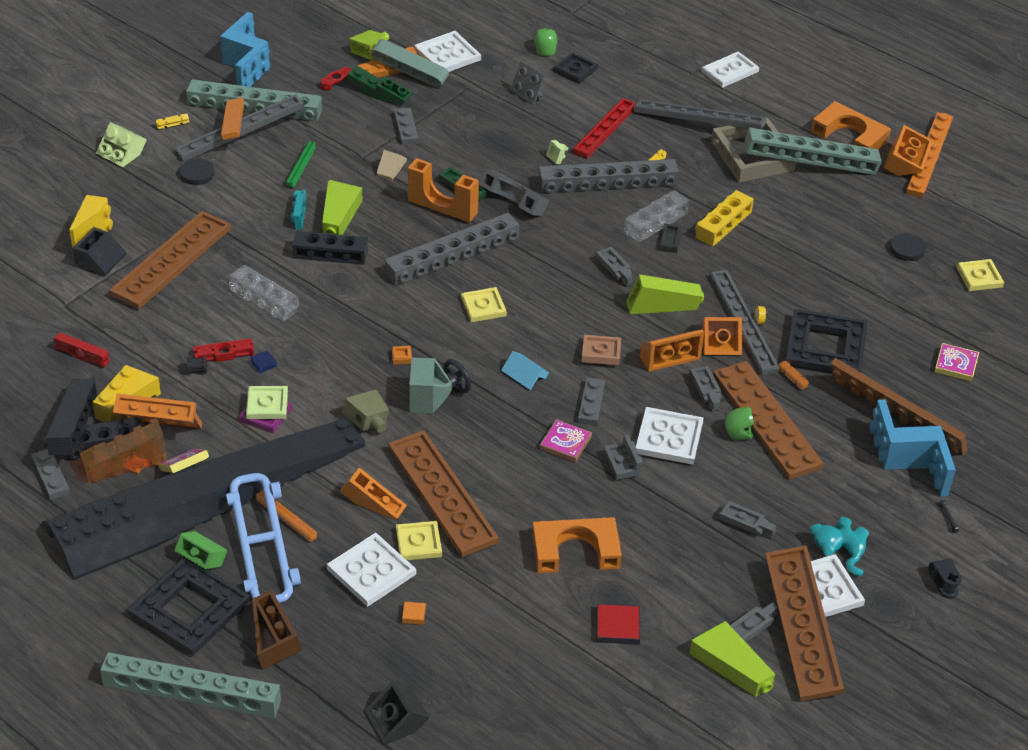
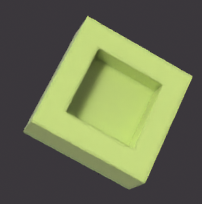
[546,140,568,164]

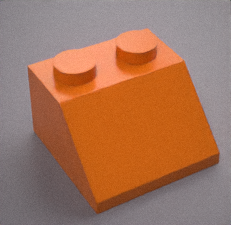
[701,317,742,355]

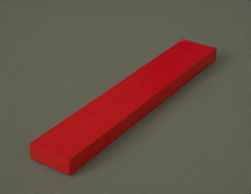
[572,98,637,159]

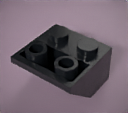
[73,227,126,276]

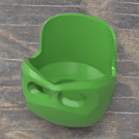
[534,28,558,57]
[725,406,753,441]

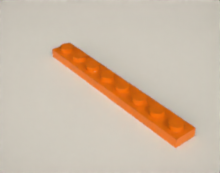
[906,112,953,198]

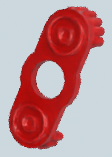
[320,67,352,91]

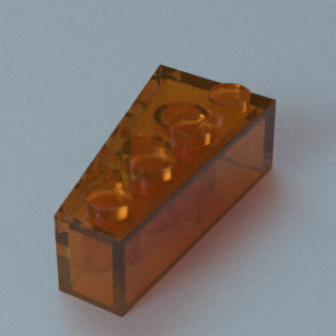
[80,418,167,483]

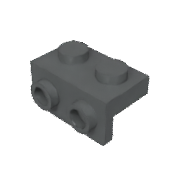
[604,434,642,480]

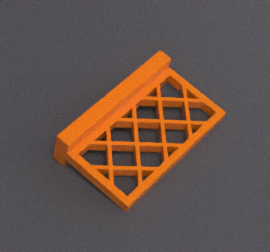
[113,394,202,429]

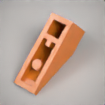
[340,468,407,521]

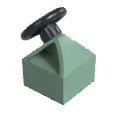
[410,358,471,413]

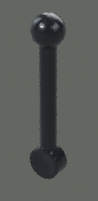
[939,500,959,533]

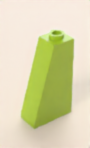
[322,180,362,235]
[626,274,704,314]
[690,621,775,697]

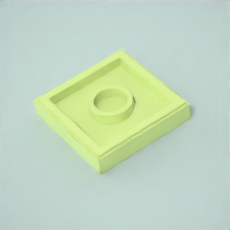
[246,386,288,419]

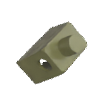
[342,390,389,433]

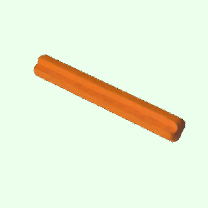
[256,490,317,542]

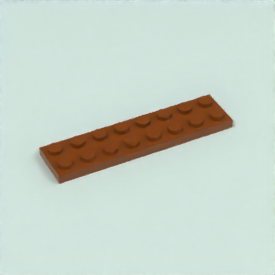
[109,211,231,309]
[831,358,967,455]
[713,361,824,480]
[388,430,499,557]
[765,545,844,701]

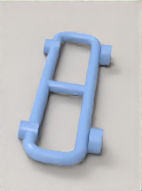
[226,473,301,603]

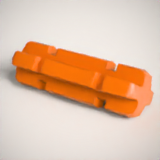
[779,361,809,390]

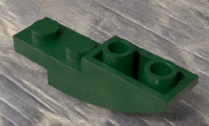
[347,65,413,103]

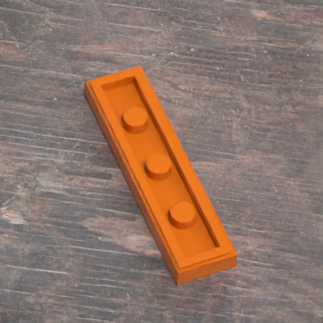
[221,97,245,140]

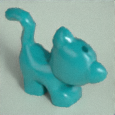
[809,516,869,577]

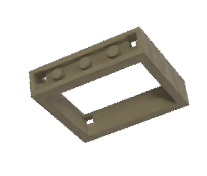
[711,118,796,182]

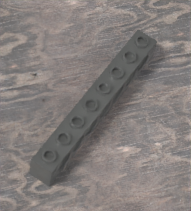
[539,159,679,193]
[385,213,520,286]

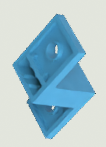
[220,12,270,87]
[870,400,956,497]

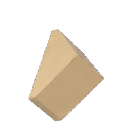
[377,150,407,180]

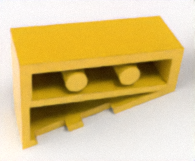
[93,365,161,422]

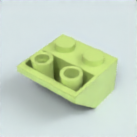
[96,122,147,167]

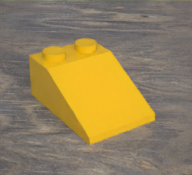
[69,195,113,256]

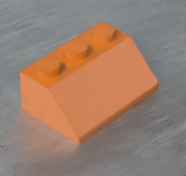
[884,125,933,176]
[640,329,704,372]

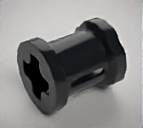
[187,356,207,373]

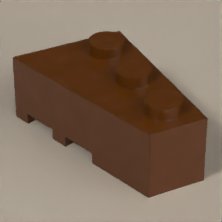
[252,590,302,670]

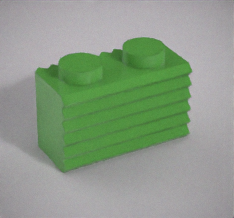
[175,531,227,570]

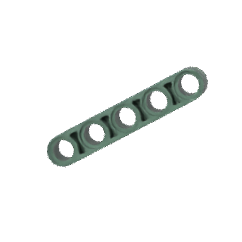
[371,39,449,88]

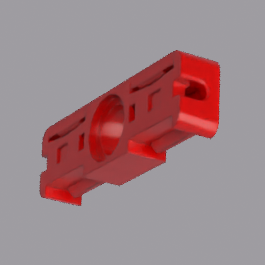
[53,333,110,368]
[193,338,254,362]

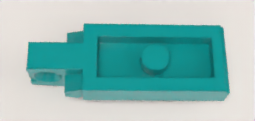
[291,190,307,230]

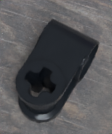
[929,559,962,599]

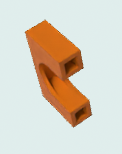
[811,101,891,150]
[408,158,479,223]
[532,517,622,573]

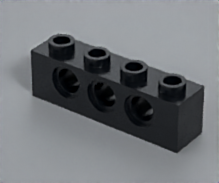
[292,231,368,265]
[66,417,147,460]

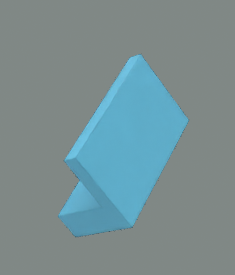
[501,351,549,390]

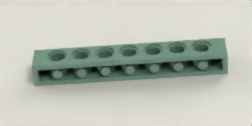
[186,79,322,121]
[744,128,882,175]
[100,652,281,719]

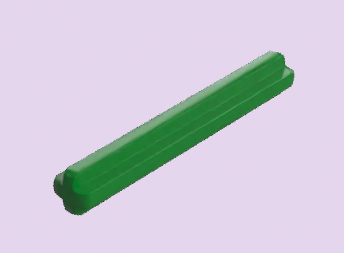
[286,141,316,188]

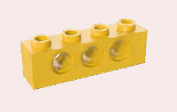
[695,190,754,247]

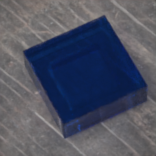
[251,350,277,373]

